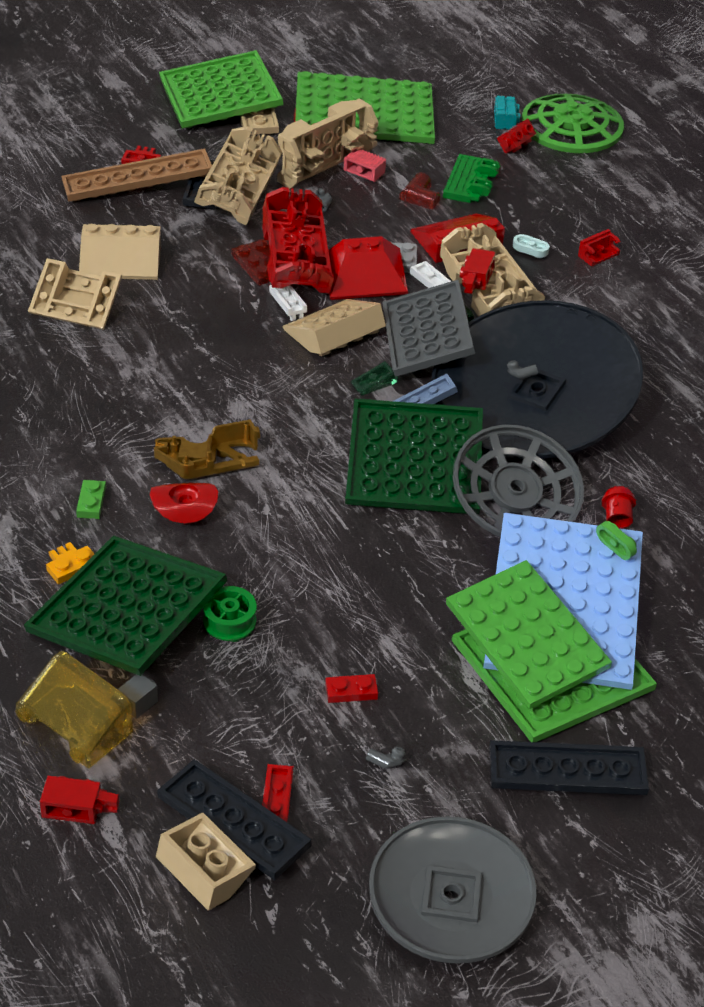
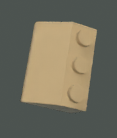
[156,813,256,911]

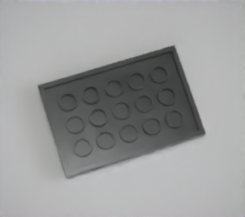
[382,279,475,377]

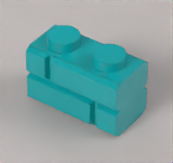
[494,96,520,130]

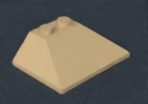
[28,258,122,330]

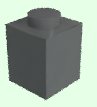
[117,675,158,719]

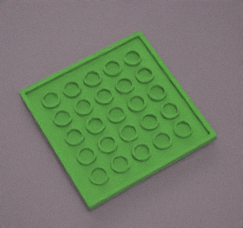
[159,50,283,128]
[452,629,657,742]

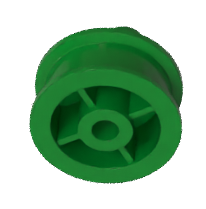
[203,586,257,642]

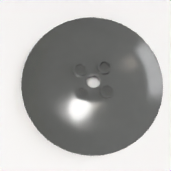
[369,816,536,963]

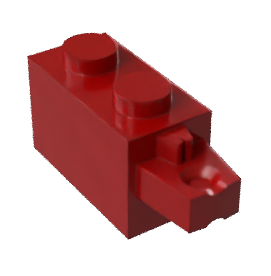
[460,248,496,294]
[40,776,119,824]

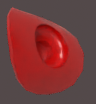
[150,483,218,523]

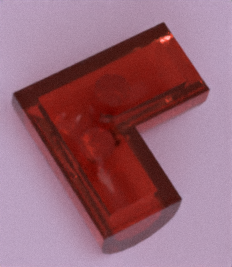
[399,172,440,210]

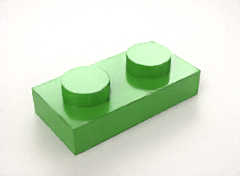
[76,480,106,519]

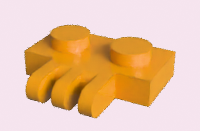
[46,542,94,585]

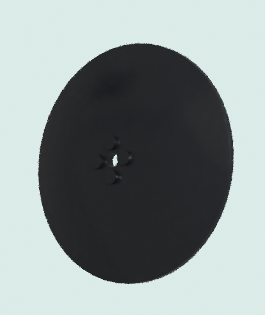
[431,300,643,459]

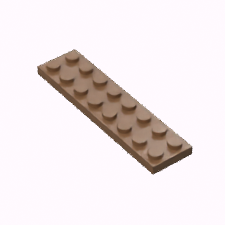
[61,149,212,202]

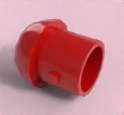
[602,486,636,529]

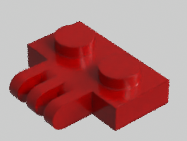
[121,146,161,164]

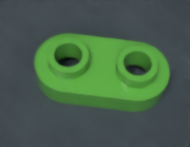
[596,521,637,560]

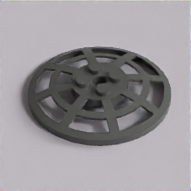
[453,425,584,537]

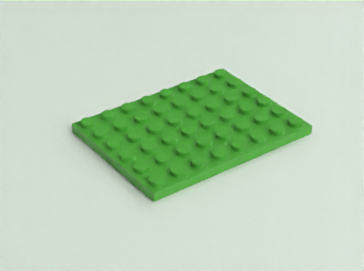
[295,71,435,144]

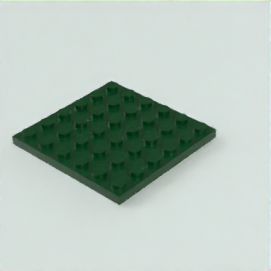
[345,398,483,514]
[24,535,228,676]

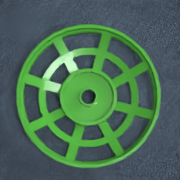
[521,94,624,153]

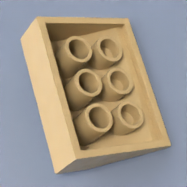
[79,224,161,280]
[283,299,386,356]

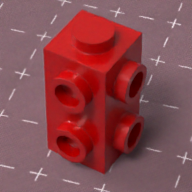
[497,119,537,153]

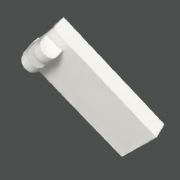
[269,285,307,321]

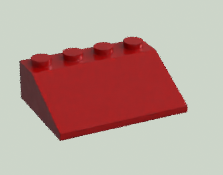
[411,213,505,263]

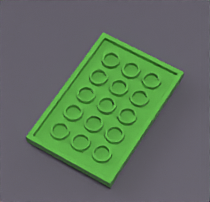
[446,560,612,709]

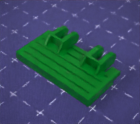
[443,154,500,203]

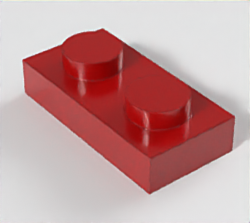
[325,674,378,703]

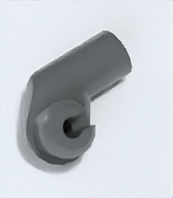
[315,188,332,212]
[366,747,406,769]

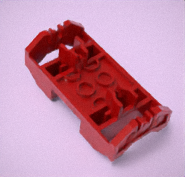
[263,187,334,293]

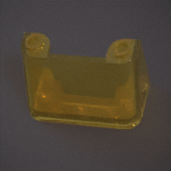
[15,651,133,769]

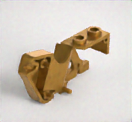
[154,419,260,479]

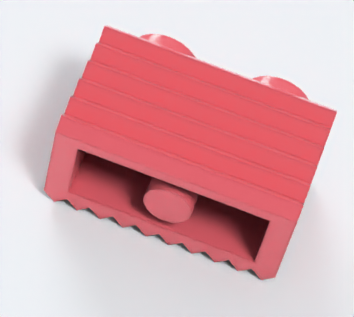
[344,149,386,182]

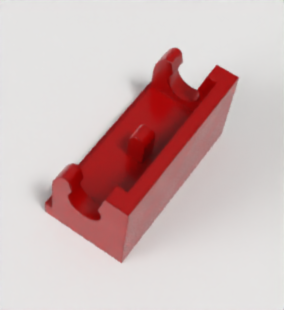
[578,229,620,266]

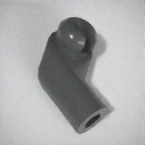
[507,360,538,379]

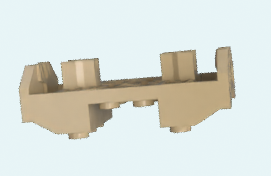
[277,98,378,189]
[194,126,282,225]
[440,223,545,317]

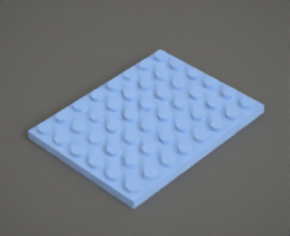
[483,513,643,690]

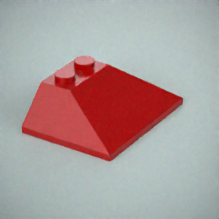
[328,236,408,300]

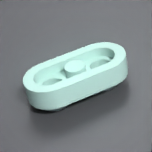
[513,234,549,258]

